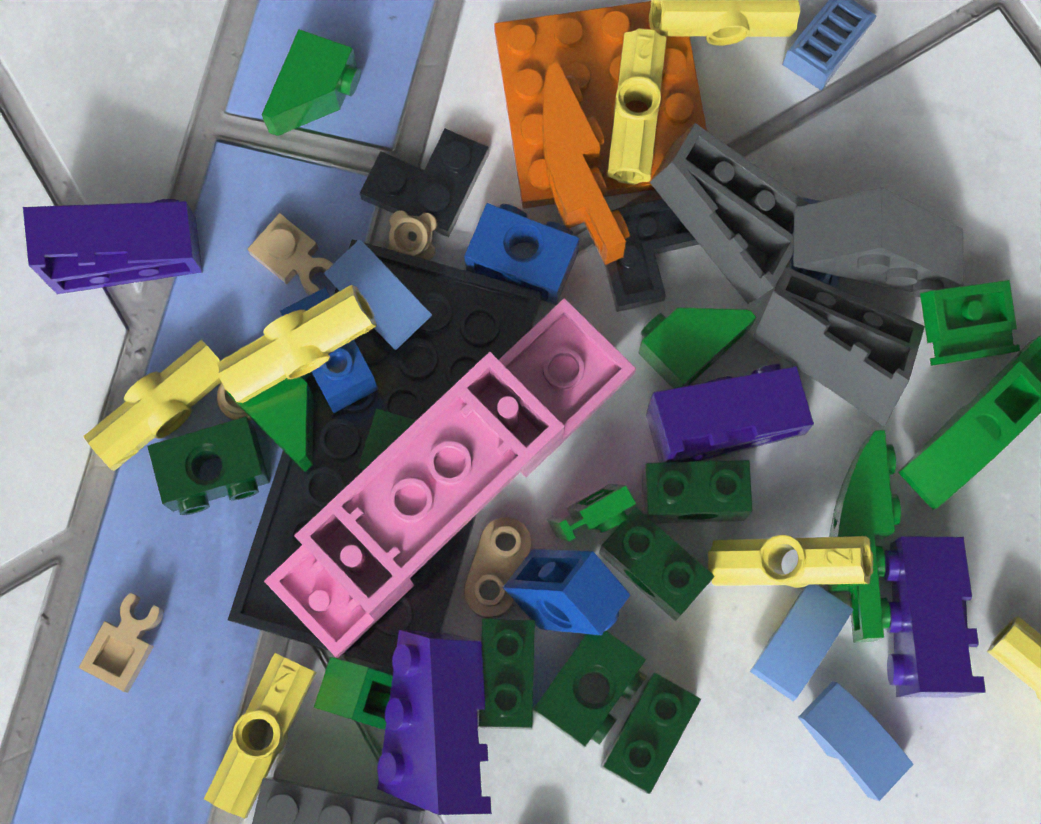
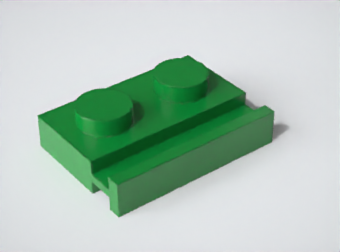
[920,280,1020,366]
[547,484,636,542]

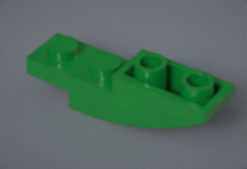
[898,336,1041,510]
[828,430,901,643]

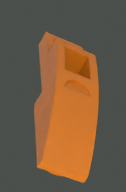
[542,61,629,265]

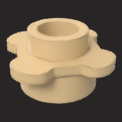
[388,211,438,260]

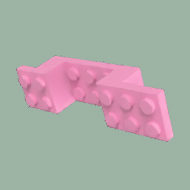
[264,298,636,658]

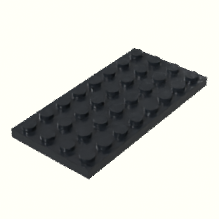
[228,239,542,670]

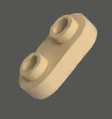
[464,517,531,619]

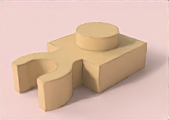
[247,213,333,295]
[78,593,164,693]

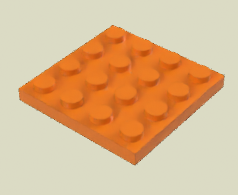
[494,1,707,209]

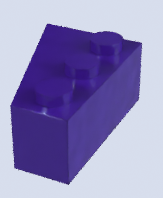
[23,199,203,295]
[646,364,814,463]
[884,536,986,698]
[377,630,492,815]

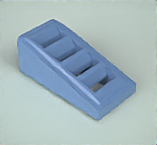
[782,0,877,91]

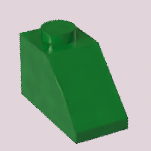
[261,29,361,136]
[638,307,756,389]
[226,373,314,472]
[314,657,393,730]

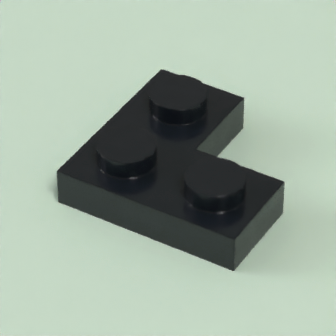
[360,128,489,237]
[603,199,699,312]

